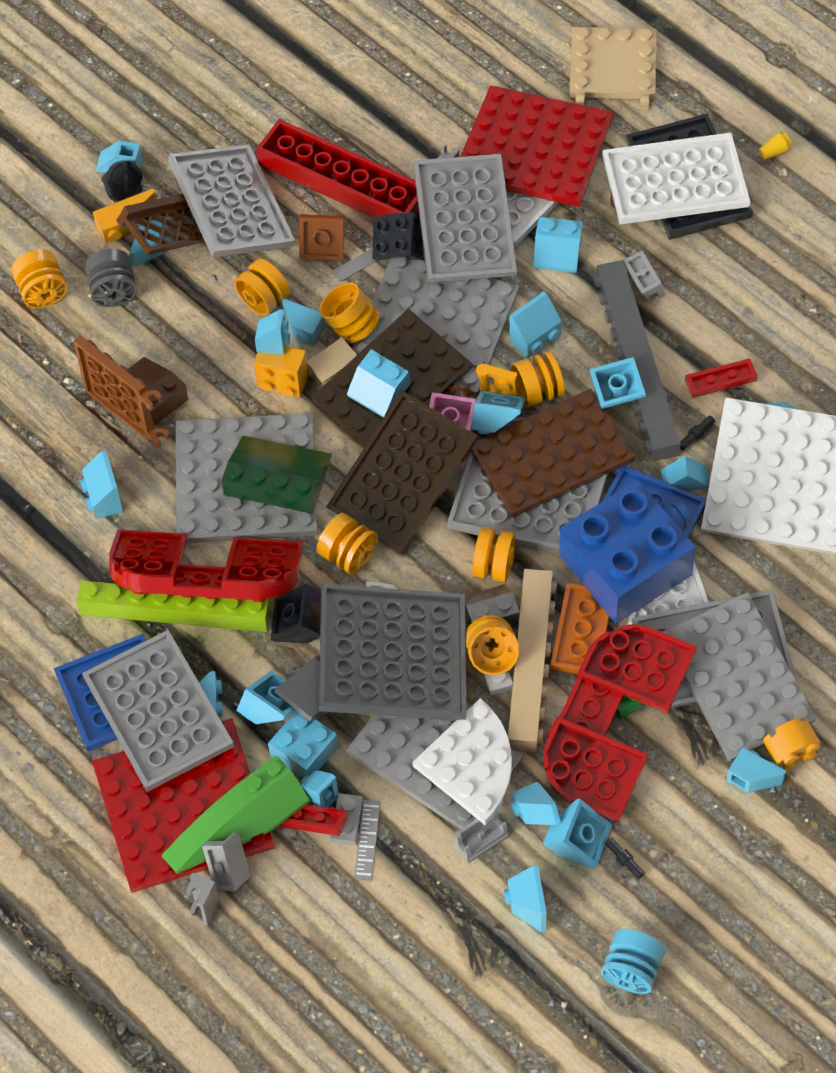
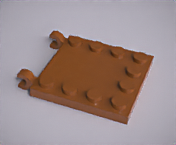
[73,335,170,448]

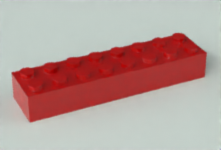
[256,119,419,218]

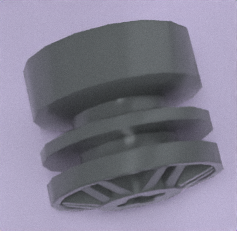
[85,249,137,307]

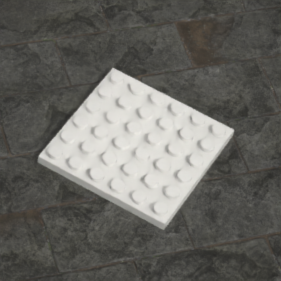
[701,398,836,555]

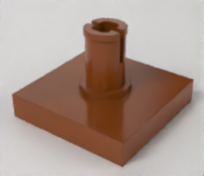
[299,214,344,261]

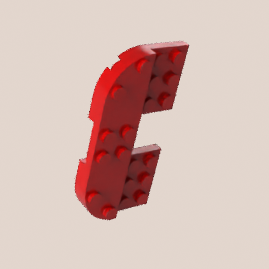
[109,529,303,602]
[543,624,697,823]

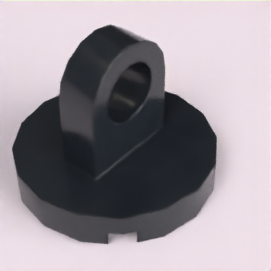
[101,160,143,203]

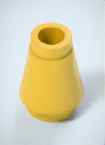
[758,132,792,160]

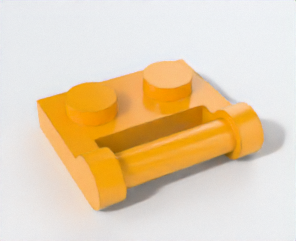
[476,364,521,396]

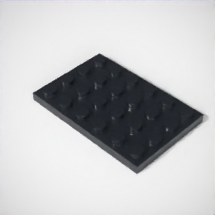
[626,113,753,240]

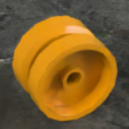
[233,259,290,316]
[472,526,516,583]

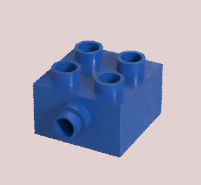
[559,480,696,624]

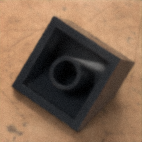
[270,584,321,643]

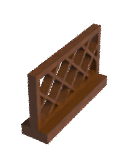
[116,194,205,255]

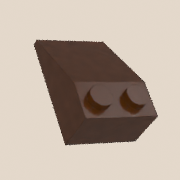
[128,357,189,426]

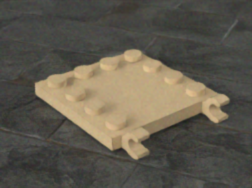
[570,27,656,111]

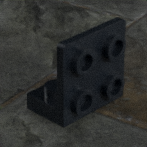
[372,212,424,261]

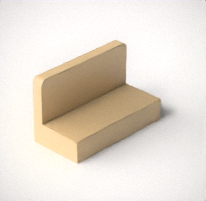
[307,337,357,383]

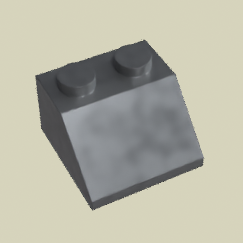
[465,584,520,628]

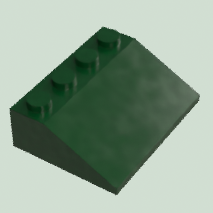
[221,435,332,514]

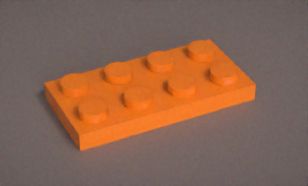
[550,583,609,674]

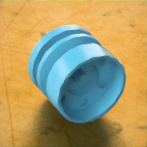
[601,929,665,994]

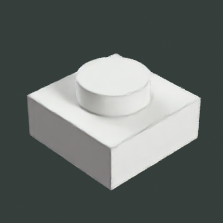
[483,671,513,696]

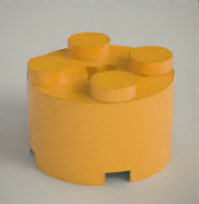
[763,717,821,772]

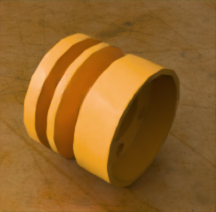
[11,249,68,308]
[319,282,380,343]
[511,351,565,408]
[316,513,378,575]
[465,615,519,675]

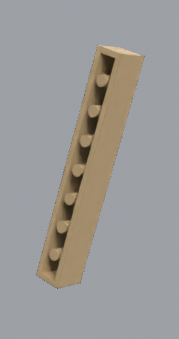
[508,569,557,752]

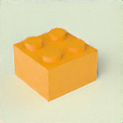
[254,346,309,398]

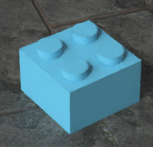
[268,711,339,778]

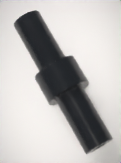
[680,415,715,451]
[604,837,645,879]

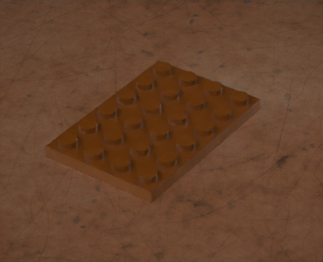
[471,388,636,518]

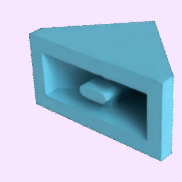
[661,456,709,490]

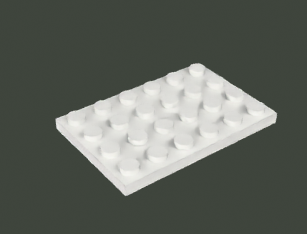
[602,133,750,224]

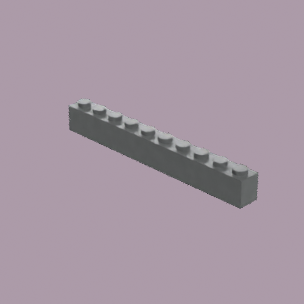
[593,260,681,461]

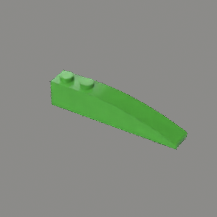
[162,755,310,874]

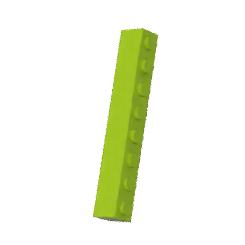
[77,580,271,633]

